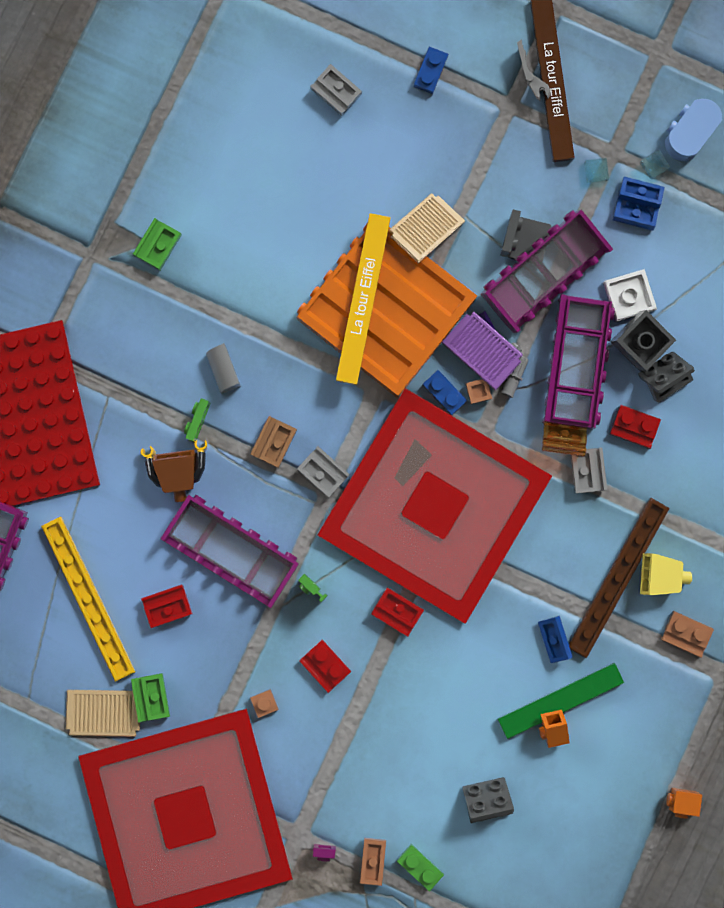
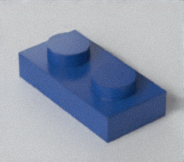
[414,46,449,94]
[422,370,467,416]
[538,616,573,663]

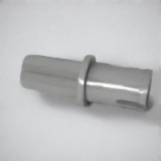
[501,356,528,398]

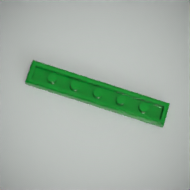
[497,663,624,739]

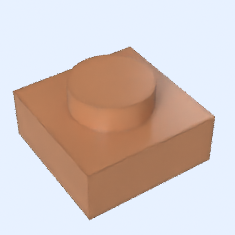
[465,379,492,405]
[250,689,279,718]

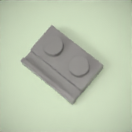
[310,64,362,116]
[297,446,350,498]
[570,448,607,494]

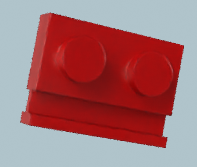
[609,405,661,449]
[141,584,193,628]
[371,587,424,637]
[299,639,351,693]

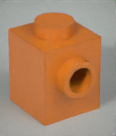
[539,710,570,748]
[667,788,702,819]

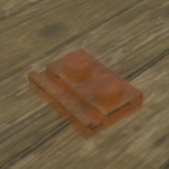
[542,422,587,457]

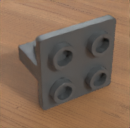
[638,352,695,403]
[463,777,514,823]

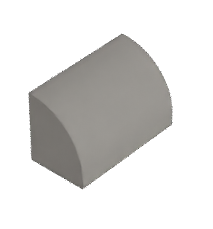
[206,343,241,394]

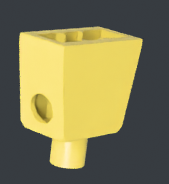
[640,553,692,595]

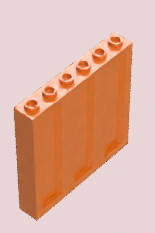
[297,223,477,398]

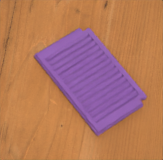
[441,312,523,391]

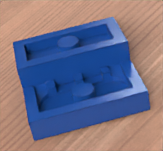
[613,177,665,231]

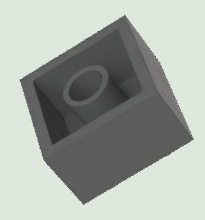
[610,310,676,372]

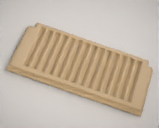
[389,193,465,263]
[66,690,140,737]

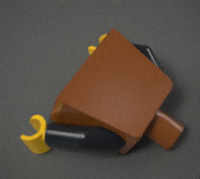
[141,440,208,502]

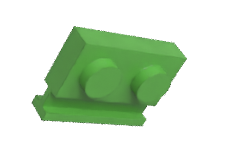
[133,218,182,271]
[298,574,328,602]
[131,673,170,723]

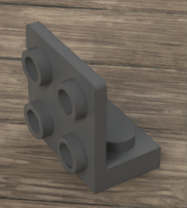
[500,209,551,265]

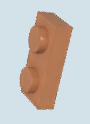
[360,838,386,886]

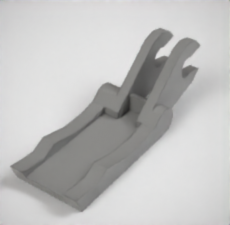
[517,39,550,101]

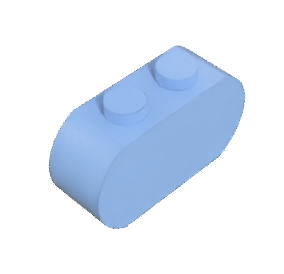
[665,99,722,161]

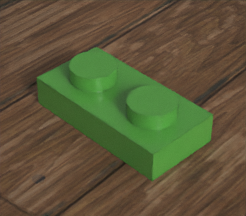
[184,398,211,443]
[397,844,444,892]

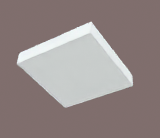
[603,269,657,322]

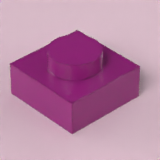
[313,844,336,862]

